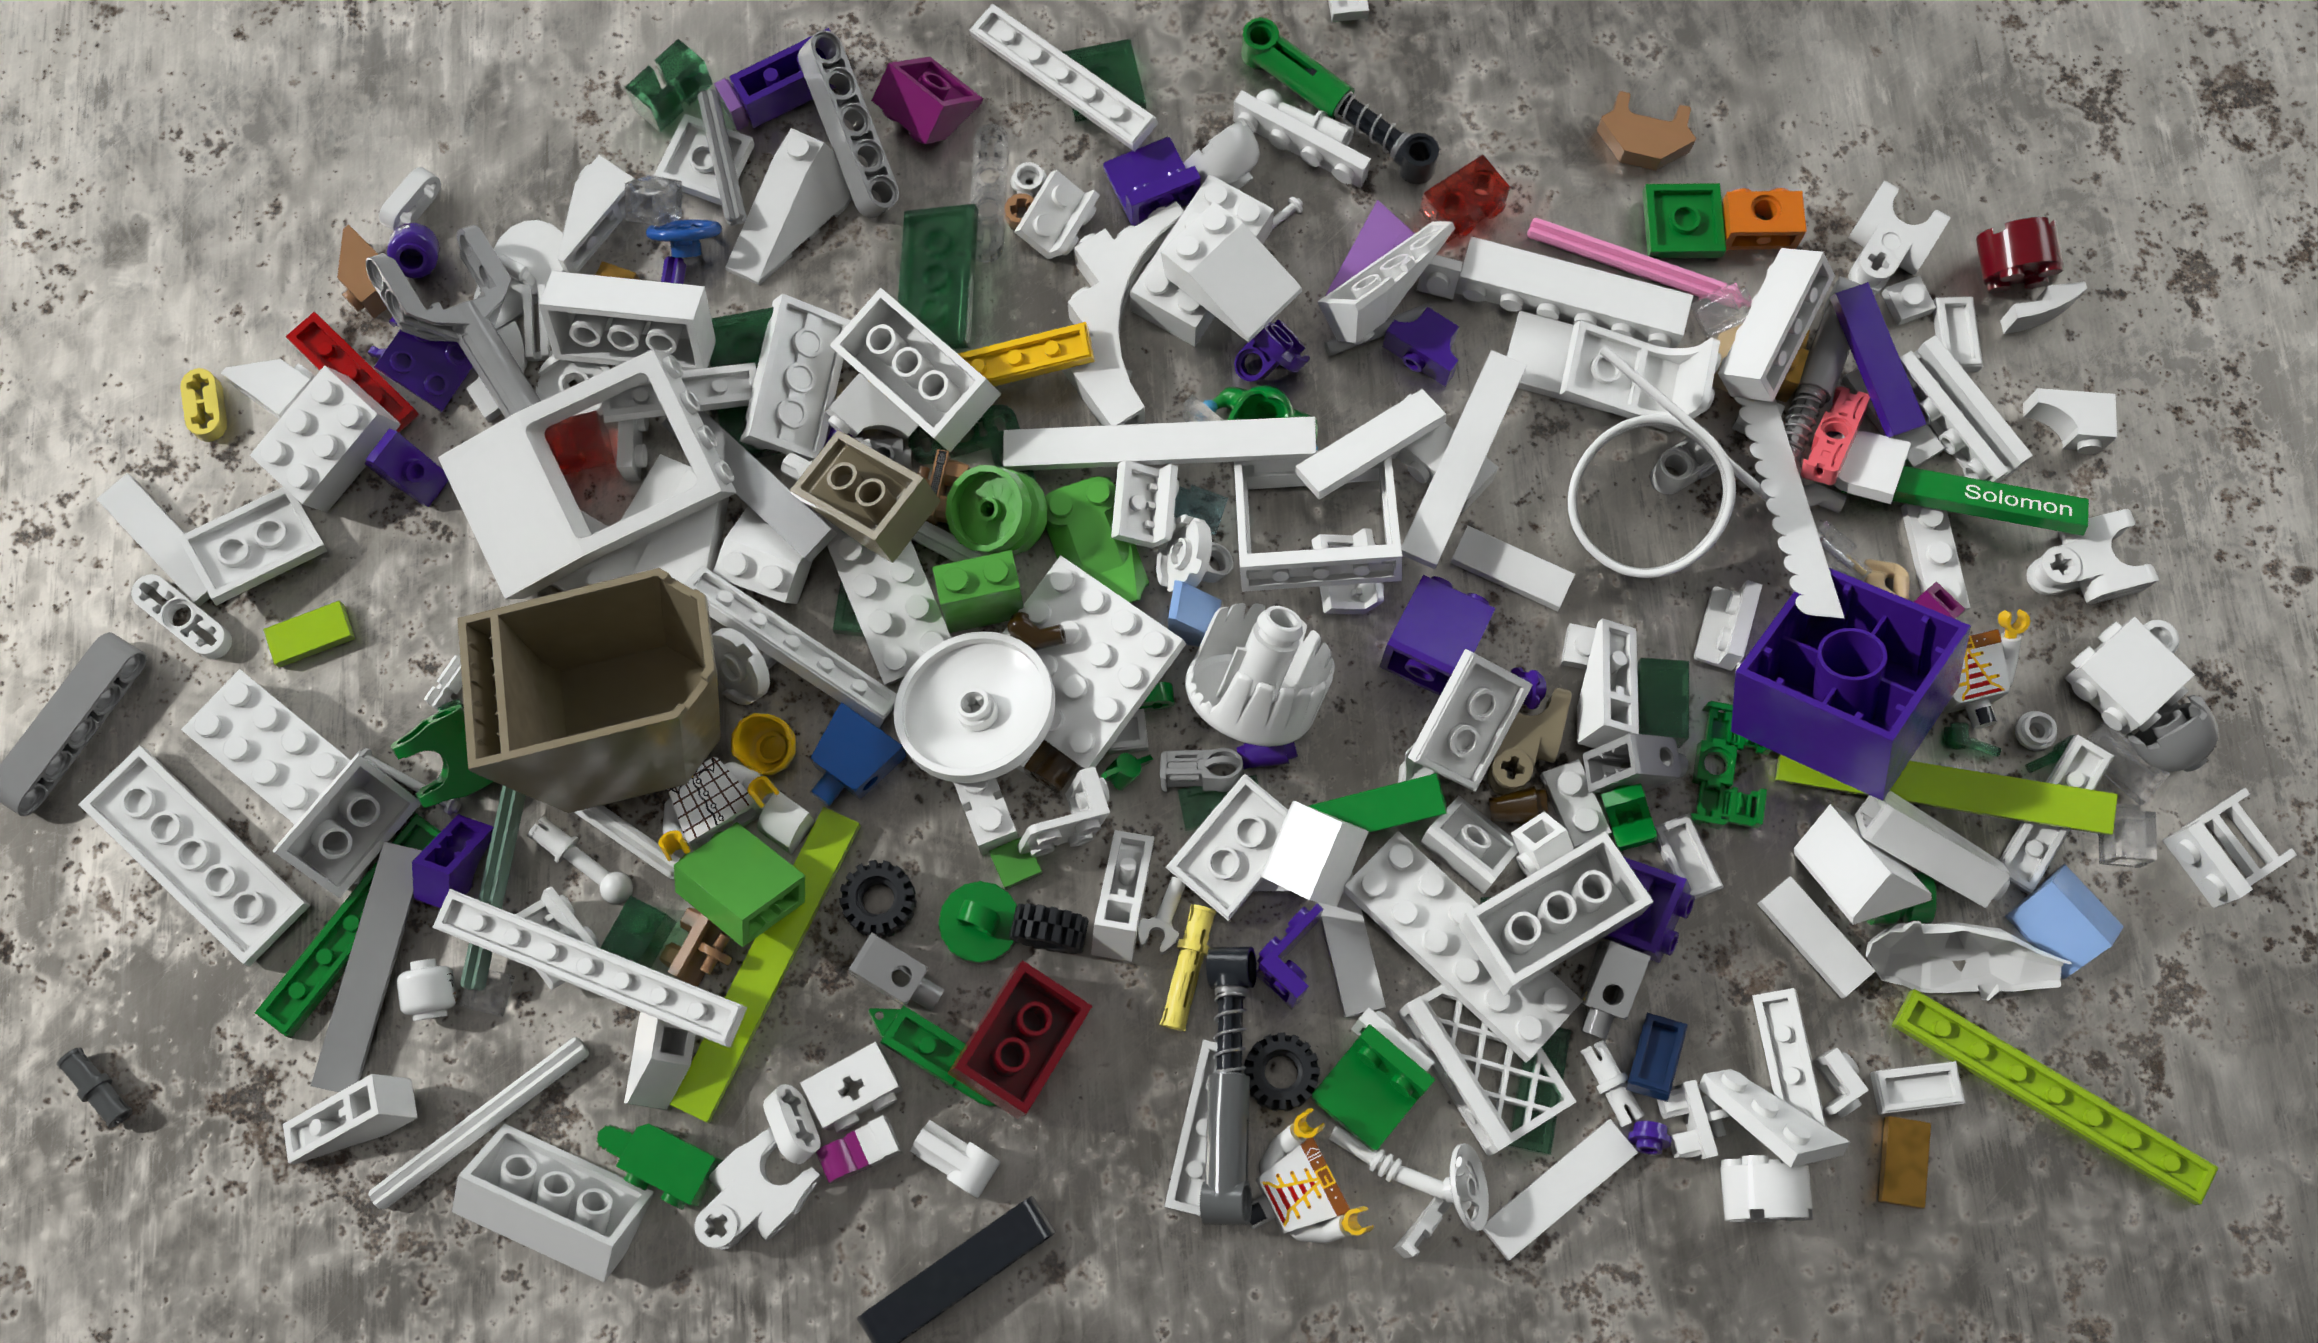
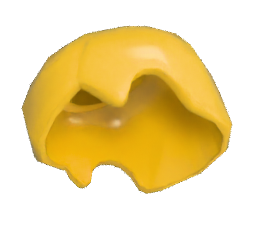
[731,713,796,776]

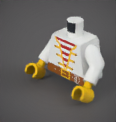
[1942,609,2030,729]
[1249,1108,1374,1244]

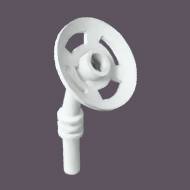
[1329,1125,1489,1231]

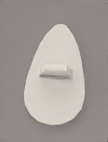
[473,220,565,330]

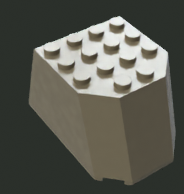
[457,568,721,813]

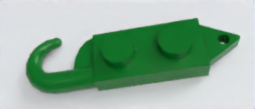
[868,1005,996,1107]

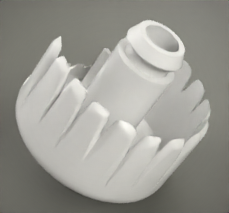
[1185,603,1335,746]

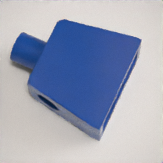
[810,702,907,806]

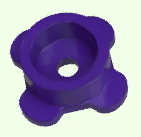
[1511,667,1547,709]

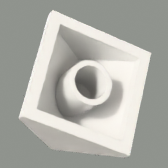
[1420,796,1518,895]
[1261,800,1369,907]

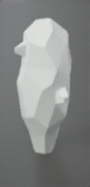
[1866,921,2071,1001]

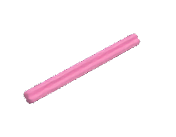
[1527,218,1745,309]

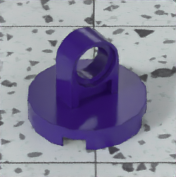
[1234,319,1310,382]

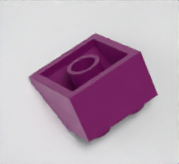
[871,56,983,144]

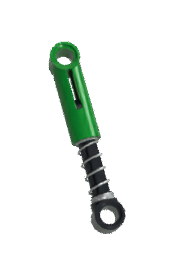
[1241,18,1439,185]

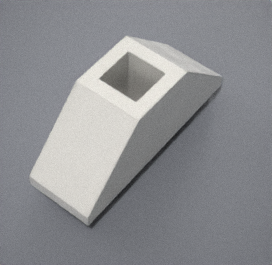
[624,1012,696,1110]

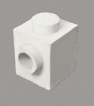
[1511,812,1574,877]

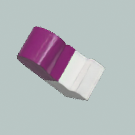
[816,1115,903,1184]

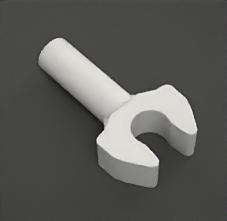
[1138,877,1186,955]

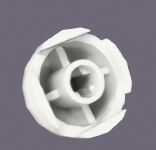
[1184,119,1260,190]

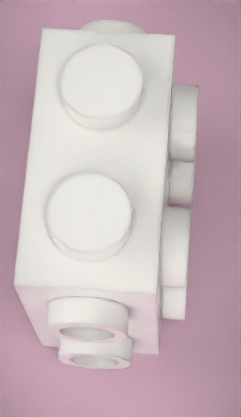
[2065,617,2195,736]

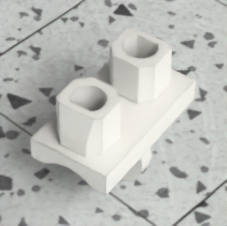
[1657,1080,1731,1161]

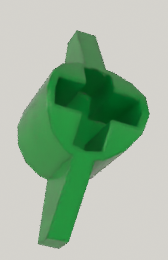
[1101,753,1153,791]

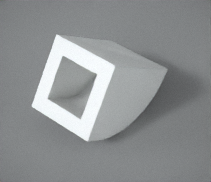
[757,790,815,855]

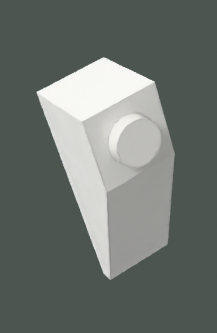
[557,155,642,273]
[1577,618,1639,748]
[1091,830,1155,962]
[283,1074,418,1164]

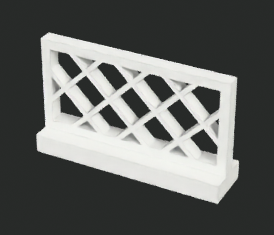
[1398,984,1576,1157]

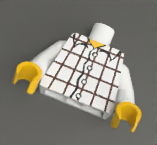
[658,757,779,861]

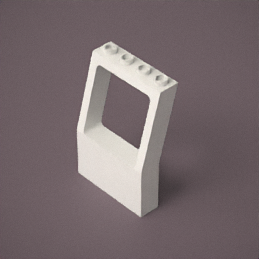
[438,349,737,599]

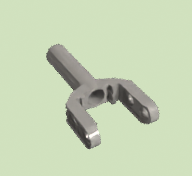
[366,225,541,418]

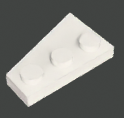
[1698,1069,1850,1168]

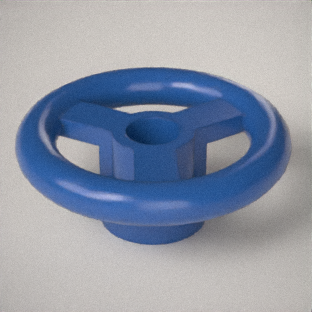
[646,220,722,258]

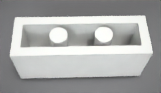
[1391,394,1499,513]

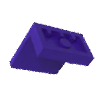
[1103,137,1201,226]
[1257,903,1324,1010]

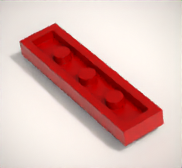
[285,311,419,433]

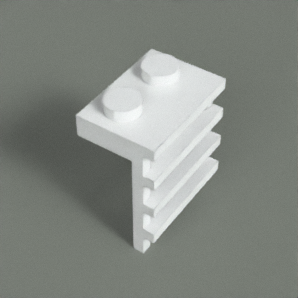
[2162,788,2297,908]

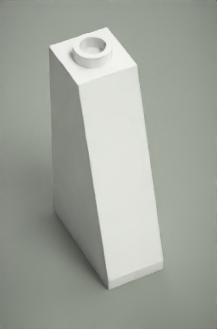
[632,469,729,584]
[1854,791,2011,908]

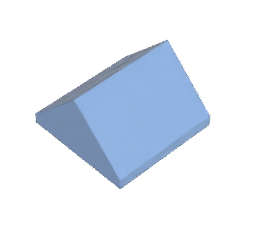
[2005,864,2124,979]

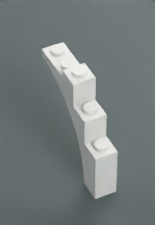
[1063,201,1184,426]

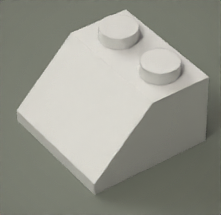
[713,506,813,604]

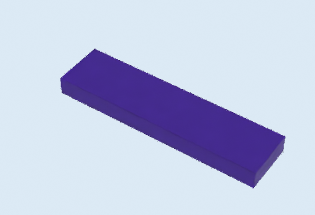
[1829,282,1927,438]

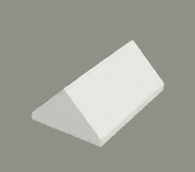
[272,753,420,899]
[1794,804,1932,925]

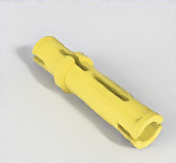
[1160,904,1216,1032]

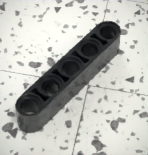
[857,1196,1056,1343]

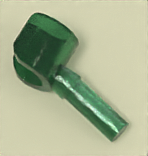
[1944,722,2001,757]
[2025,735,2075,773]

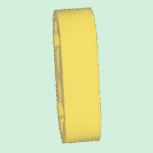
[180,368,227,442]

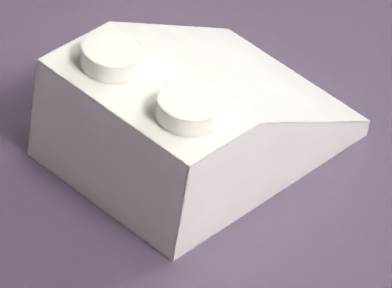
[1161,201,1302,342]

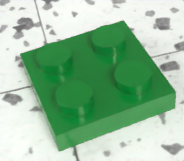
[1642,183,1726,259]

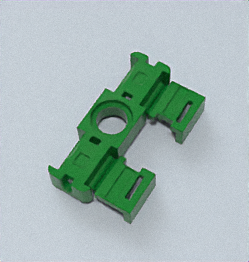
[1690,701,1772,829]

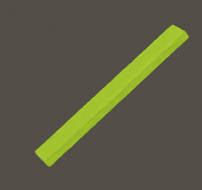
[1775,754,2118,836]
[670,806,861,1124]
[1891,989,2219,1205]

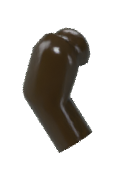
[1007,612,1066,651]

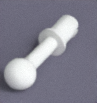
[1256,89,1354,146]
[527,816,633,904]

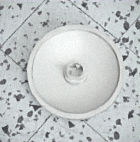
[894,632,1056,783]

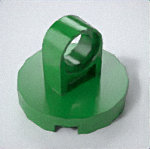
[938,881,1017,965]

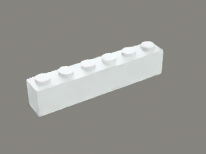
[1455,236,1693,348]

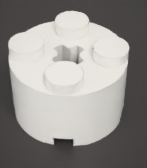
[1720,1155,1813,1222]

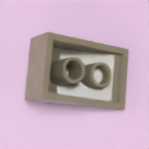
[789,430,941,563]

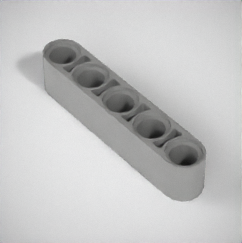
[798,30,899,218]
[0,632,147,816]

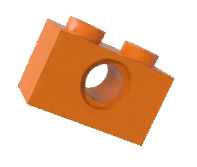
[1722,188,1807,250]

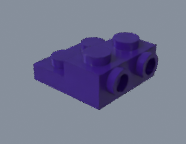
[1603,857,1695,963]

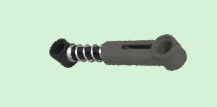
[1200,947,1257,1225]

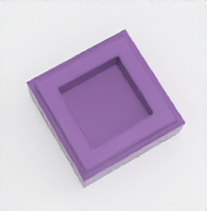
[714,78,749,131]

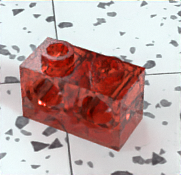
[1419,154,1510,243]

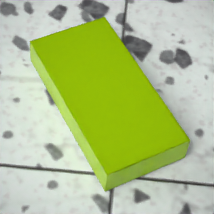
[263,600,355,668]

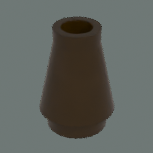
[1489,786,1548,824]

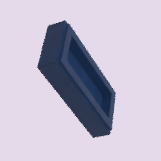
[1626,1012,1688,1102]

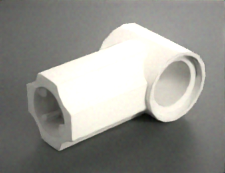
[910,1120,1001,1199]

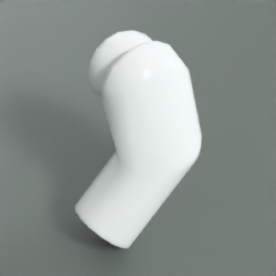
[1803,484,1847,513]

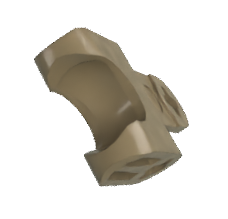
[1487,687,1572,796]

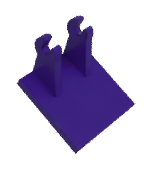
[367,316,473,412]

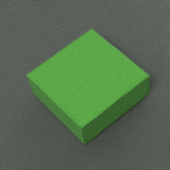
[989,836,1043,890]

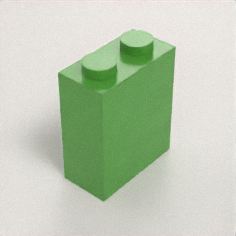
[932,550,1024,633]
[674,822,805,947]

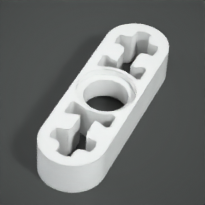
[131,574,232,659]

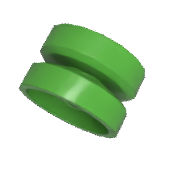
[946,465,1048,556]

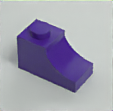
[412,814,494,908]

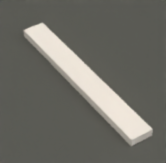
[1003,417,1316,471]
[432,889,747,1047]

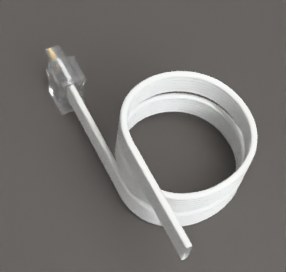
[1568,345,1873,581]

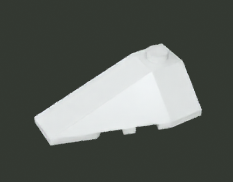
[725,128,852,285]
[1317,222,1455,344]

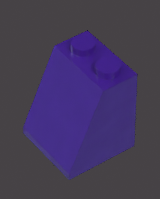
[1379,574,1496,696]

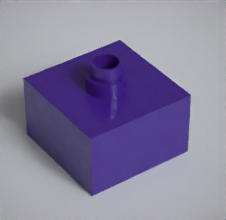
[1731,568,1971,801]

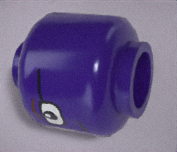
[387,223,440,278]

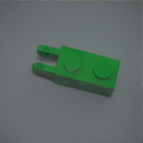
[596,1123,723,1210]

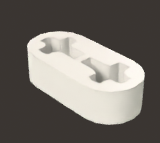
[379,167,441,231]
[763,1084,821,1164]

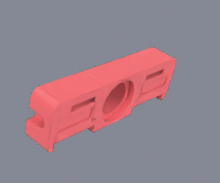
[1800,387,1870,485]

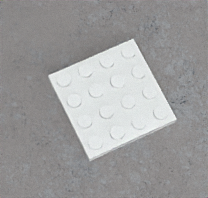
[1002,555,1186,769]

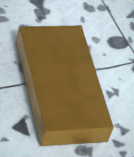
[1878,1116,1931,1209]

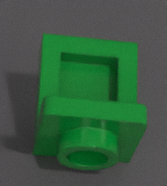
[1601,783,1658,851]

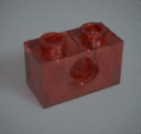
[544,410,615,476]

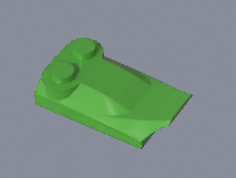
[1045,476,1149,603]

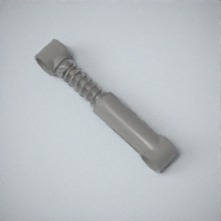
[1754,276,1876,484]

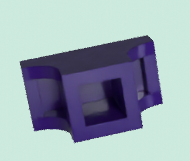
[1382,306,1459,387]
[364,428,449,507]

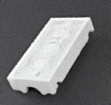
[740,293,851,461]

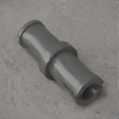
[56,1047,133,1128]

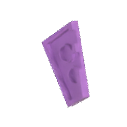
[1325,200,1415,296]

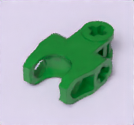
[390,705,494,808]

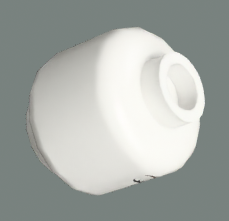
[397,958,456,1021]

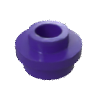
[1628,1121,1672,1155]

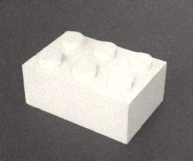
[249,365,401,512]

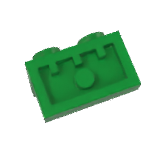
[1311,1024,1436,1152]

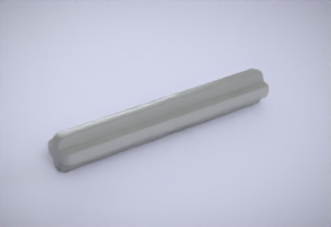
[698,89,747,226]

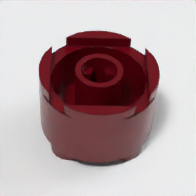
[1976,217,2064,294]

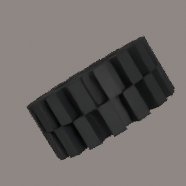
[839,860,917,938]
[1009,903,1089,954]
[1244,1032,1320,1112]

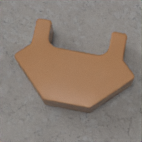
[1597,91,1696,171]

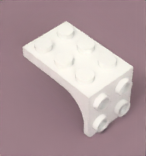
[1560,320,1721,432]

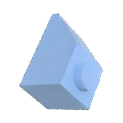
[1168,580,1222,647]

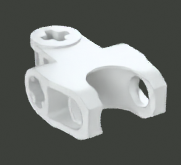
[695,1127,823,1250]

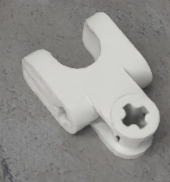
[1848,181,1951,294]
[2026,509,2159,604]

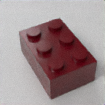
[947,960,1093,1119]

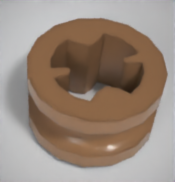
[1004,193,1034,230]

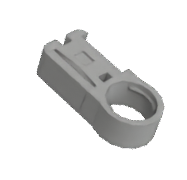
[1160,748,1244,792]

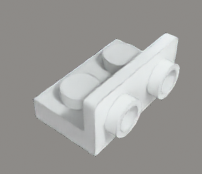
[1014,170,1100,259]
[1694,580,1763,671]

